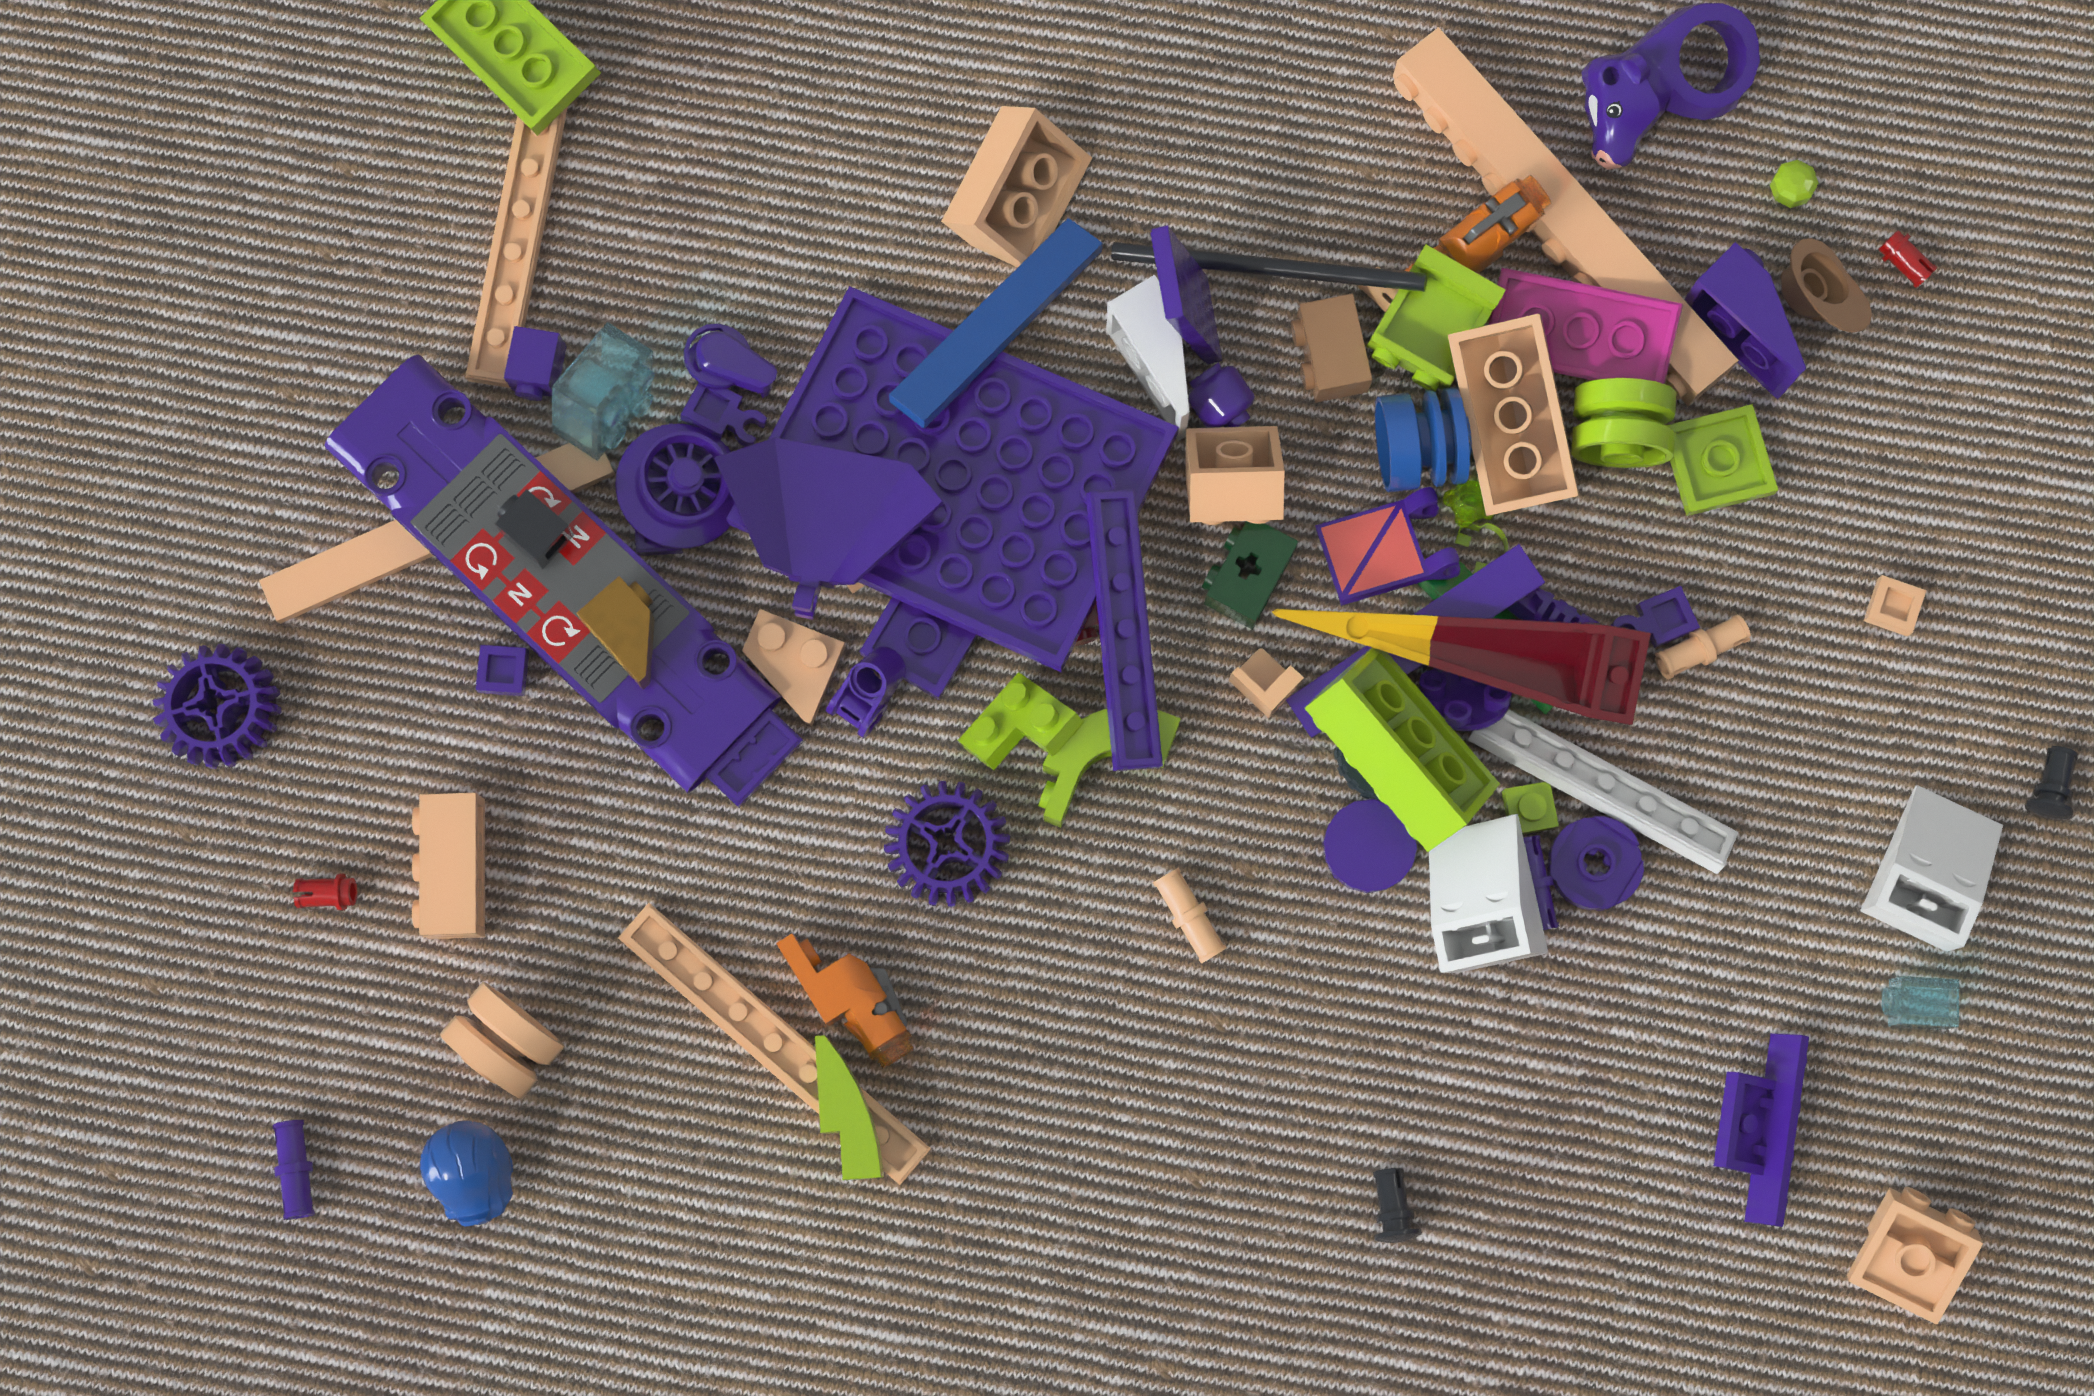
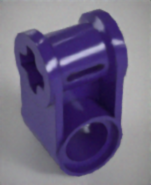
[826,647,905,739]

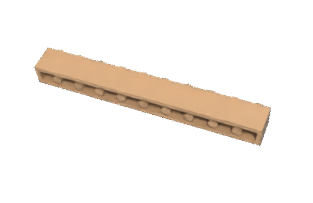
[1393,27,1739,406]

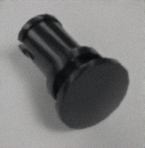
[2025,746,2078,821]
[1373,1168,1422,1243]

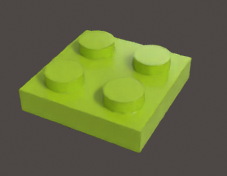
[1667,404,1778,516]

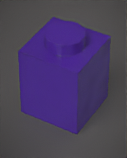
[504,326,567,401]

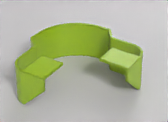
[1455,523,1508,574]

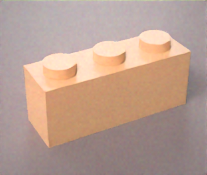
[412,793,485,939]

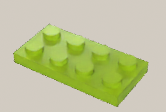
[419,0,601,136]

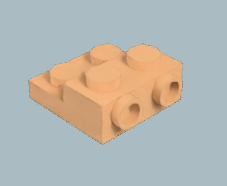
[1847,1187,1983,1324]

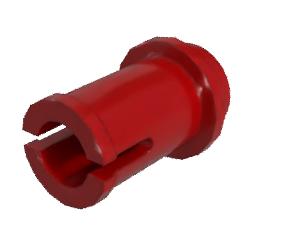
[1878,230,1938,288]
[293,873,357,911]

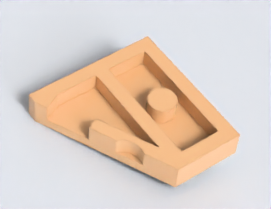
[742,609,846,727]

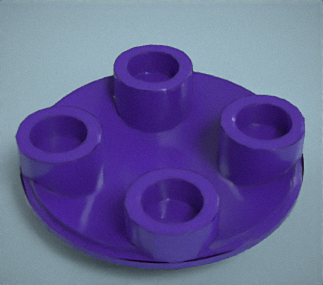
[1419,668,1512,731]

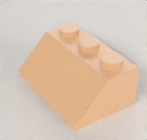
[941,106,1092,268]

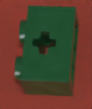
[1201,521,1299,630]

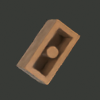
[1290,293,1373,403]

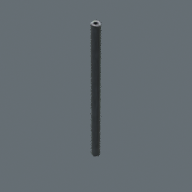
[1111,242,1427,292]

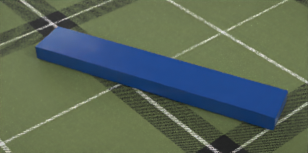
[889,218,1103,429]

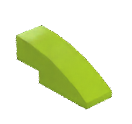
[815,1035,884,1180]

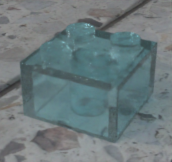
[552,322,655,461]

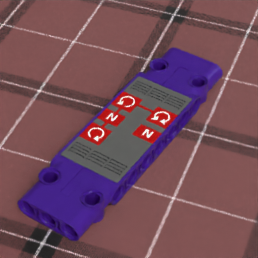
[325,354,782,793]

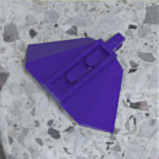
[714,437,943,620]

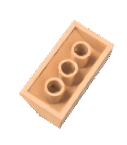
[1448,313,1580,516]

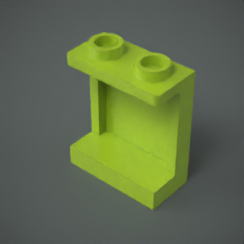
[1366,244,1506,392]

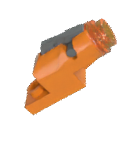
[1404,175,1552,274]
[776,934,914,1069]

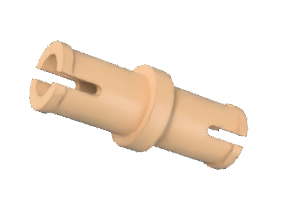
[1655,614,1751,680]
[1153,867,1227,963]

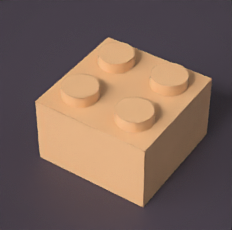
[1185,426,1285,525]

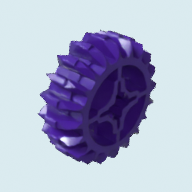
[152,644,282,769]
[884,781,1010,908]

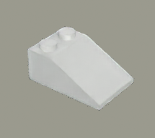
[1106,275,1189,441]

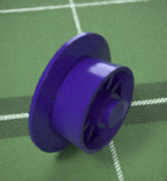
[615,423,735,549]

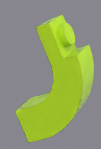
[1038,709,1181,828]

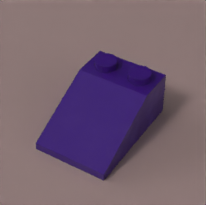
[1684,242,1806,400]

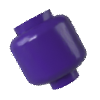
[1188,362,1255,428]

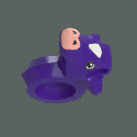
[1581,3,1760,170]

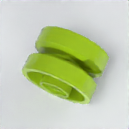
[1571,378,1676,468]

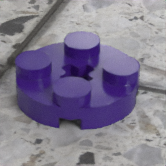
[1547,816,1644,911]

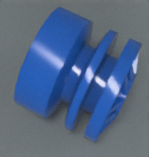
[1375,387,1472,492]

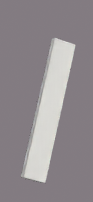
[1468,709,1738,874]

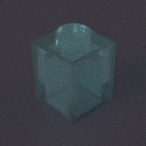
[1882,976,1959,1030]

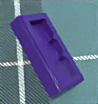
[705,708,804,808]

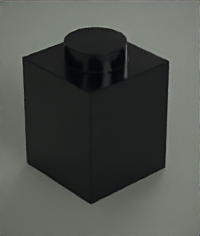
[495,489,574,569]

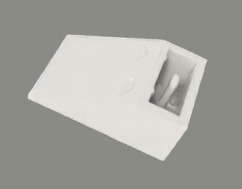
[1861,785,2003,952]
[1429,814,1548,973]

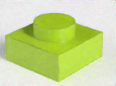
[1501,782,1559,835]

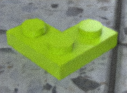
[958,672,1084,770]

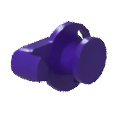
[683,324,777,398]

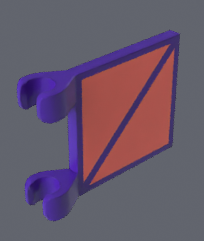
[1315,487,1461,606]

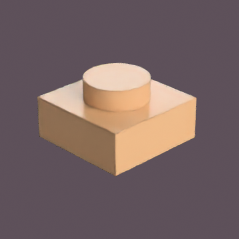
[1864,575,1926,637]

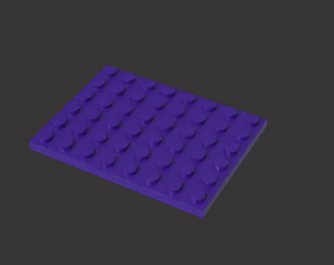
[727,286,1178,672]

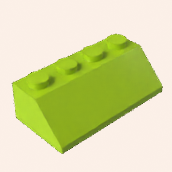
[1305,647,1500,852]

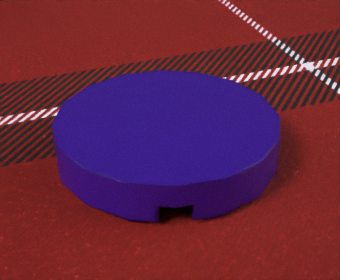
[1322,799,1417,893]

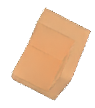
[1229,648,1304,718]

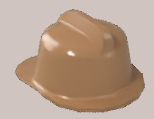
[1780,238,1872,333]

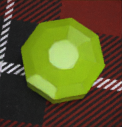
[1769,160,1819,208]

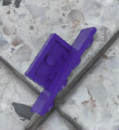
[1713,1033,1809,1227]

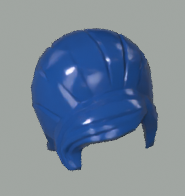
[420,1120,514,1227]

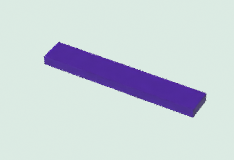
[1086,489,1163,771]
[1286,544,1545,738]

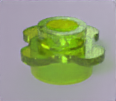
[1443,480,1496,527]

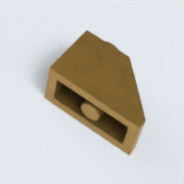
[577,576,655,689]

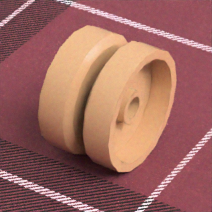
[440,982,565,1099]

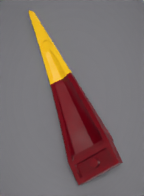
[1272,609,1651,725]

